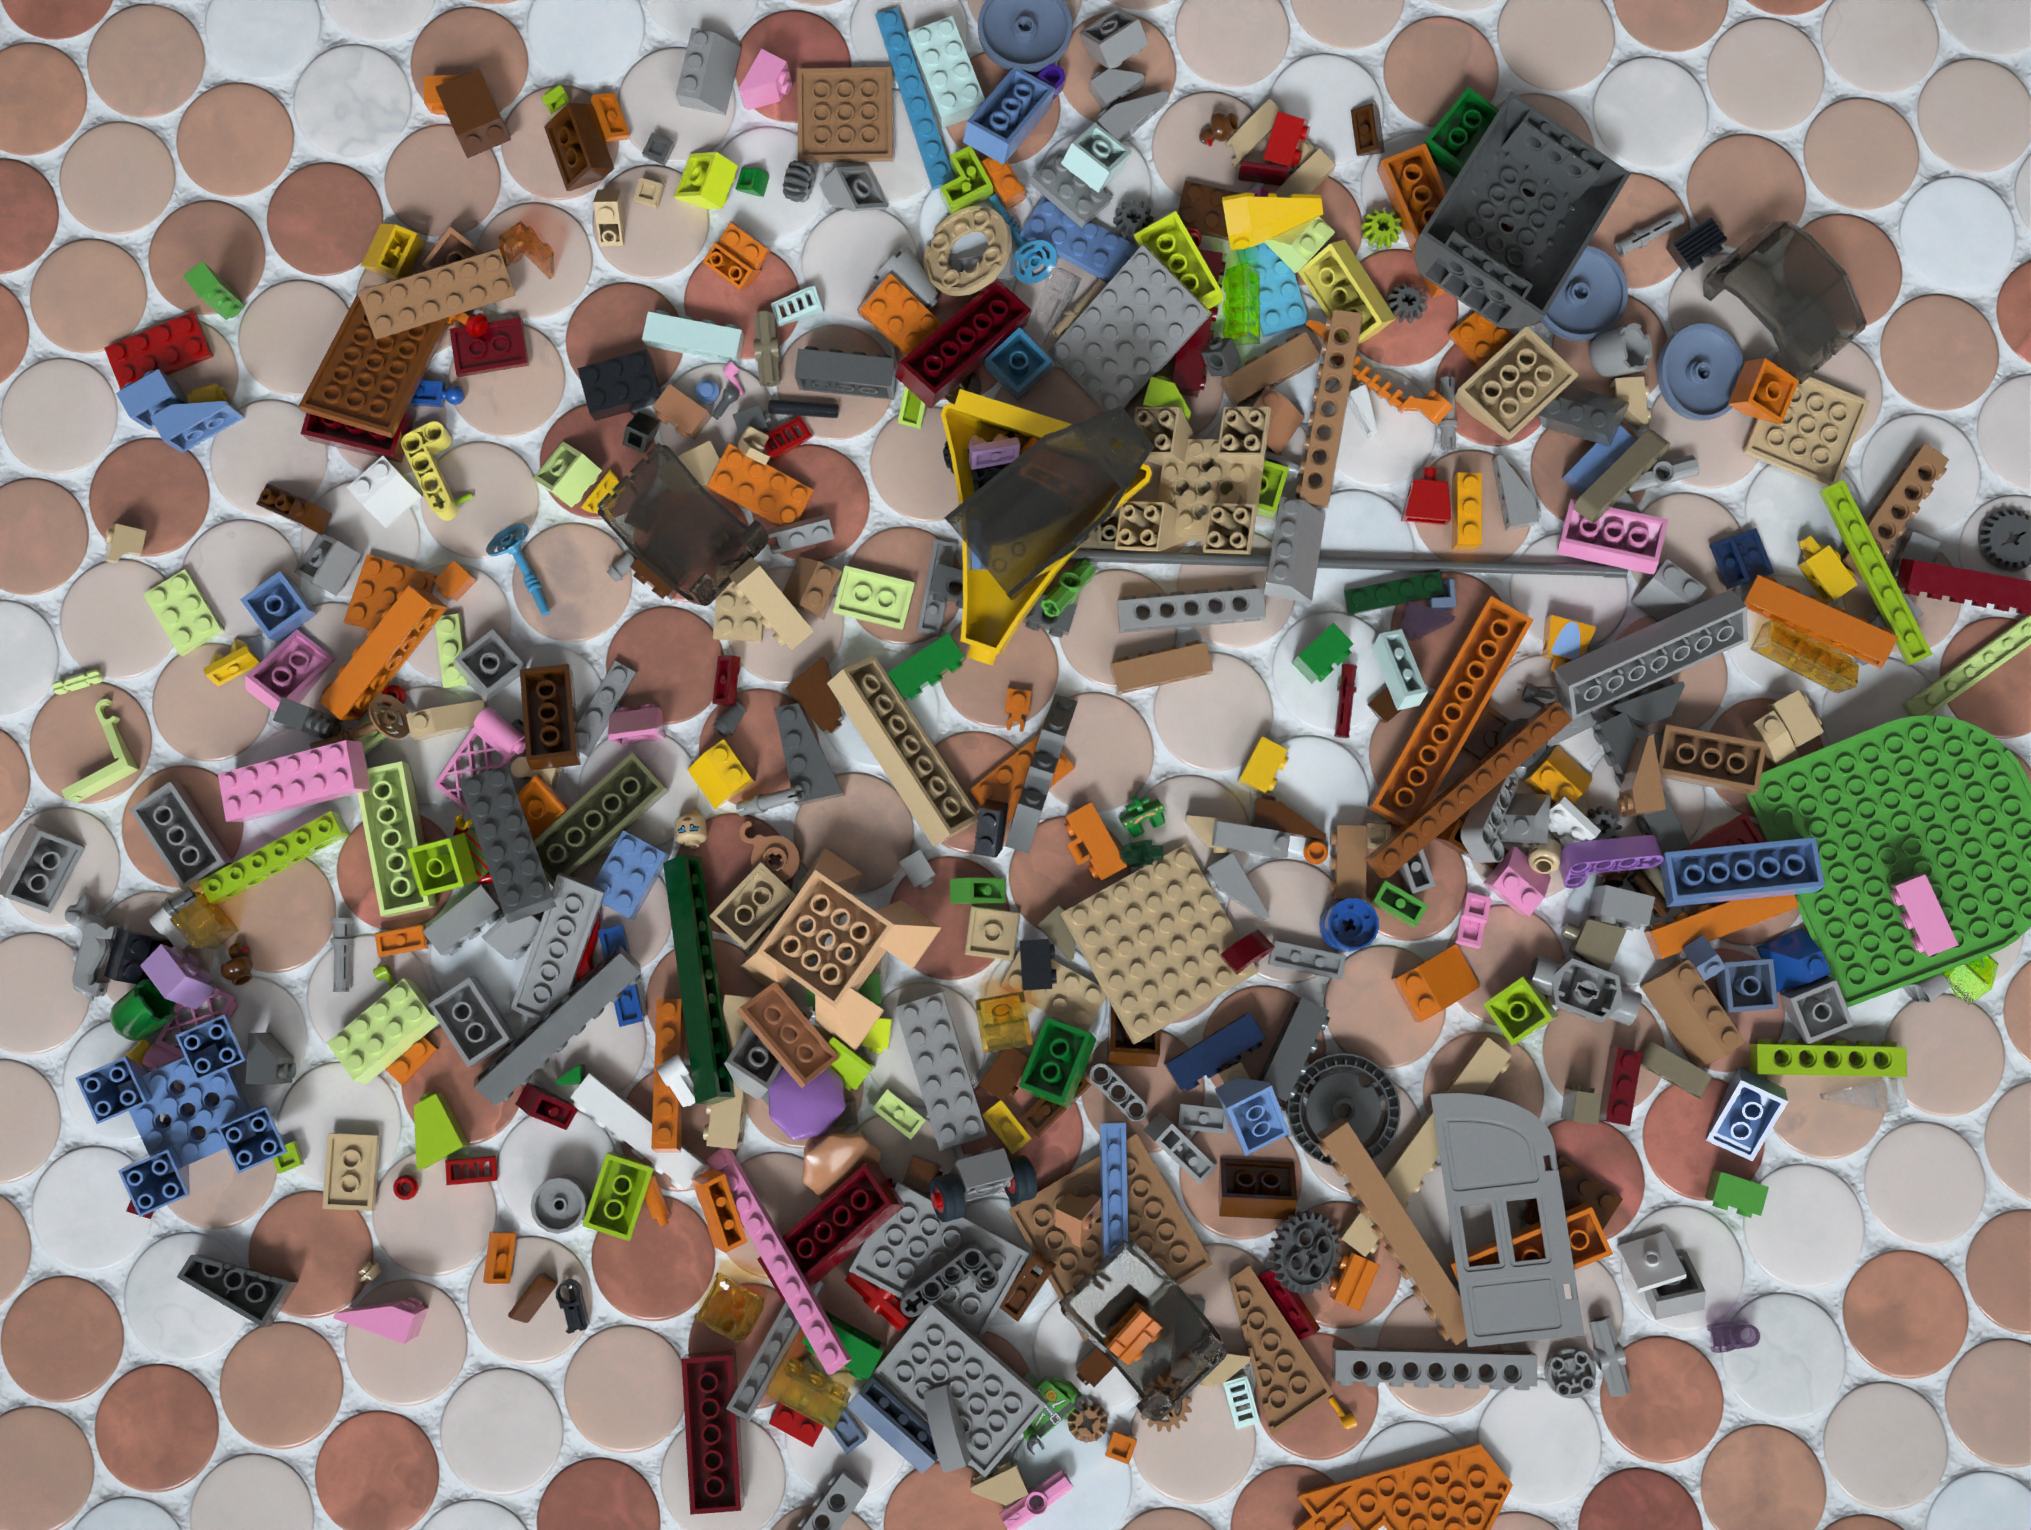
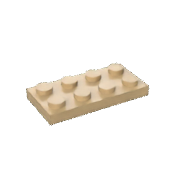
[1000,950,1106,1032]

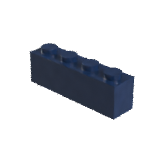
[1164,1012,1265,1092]

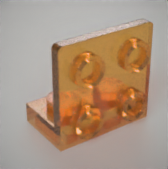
[498,221,554,279]

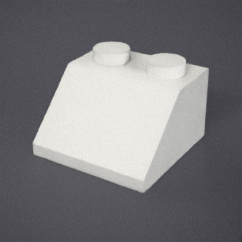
[346,456,422,529]

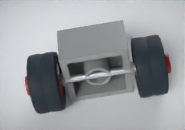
[930,1148,1037,1222]

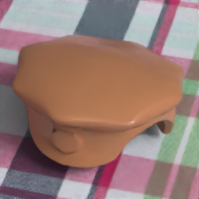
[802,1130,881,1200]

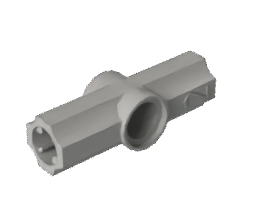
[1627,455,1699,494]
[1588,1316,1632,1397]

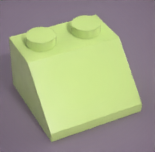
[1264,216,1335,274]
[533,442,602,508]

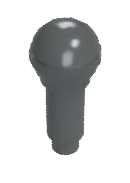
[712,386,739,420]

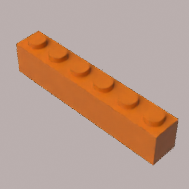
[1744,575,1898,669]
[1644,895,1799,959]
[651,999,685,1153]

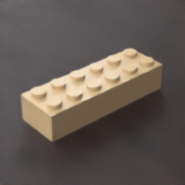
[703,995,753,1149]

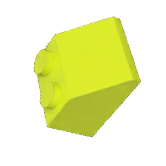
[674,152,738,210]

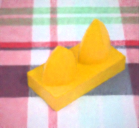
[203,638,260,687]

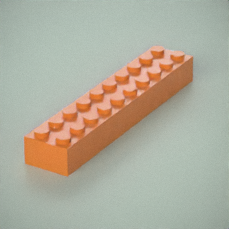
[1367,596,1533,828]

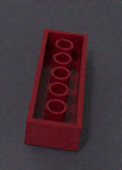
[895,279,1032,409]
[757,1164,905,1300]
[681,1350,745,1515]

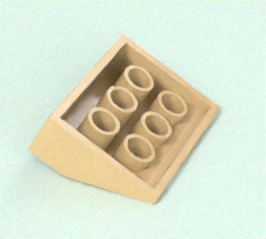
[1455,326,1579,441]

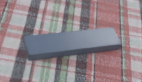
[788,1356,868,1454]

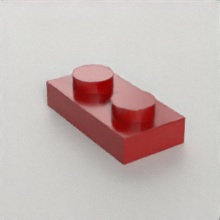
[769,1399,825,1448]

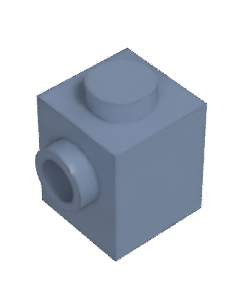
[1682,936,1726,981]

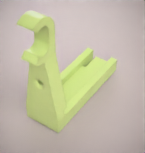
[61,699,139,803]

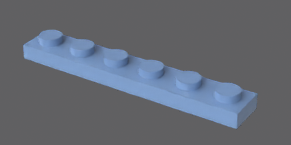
[1099,1122,1129,1276]

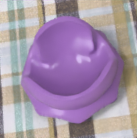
[768,1067,846,1140]

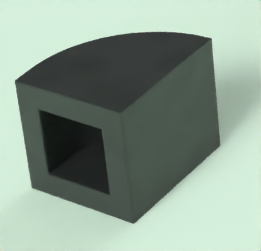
[623,412,660,454]

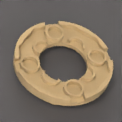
[923,206,1012,296]

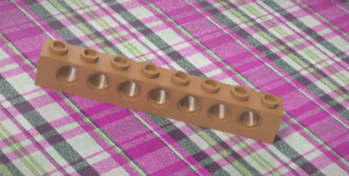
[1295,309,1363,508]

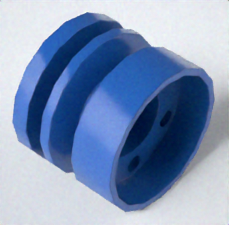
[1319,898,1379,952]

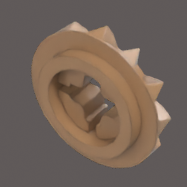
[1068,1402,1108,1443]

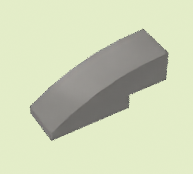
[923,1384,971,1473]

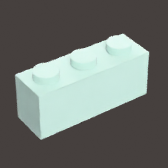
[1372,629,1428,710]

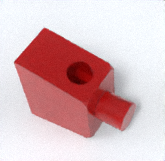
[1401,467,1451,525]

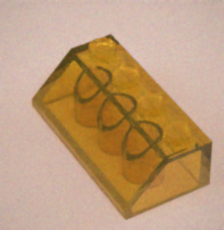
[1750,620,1859,694]

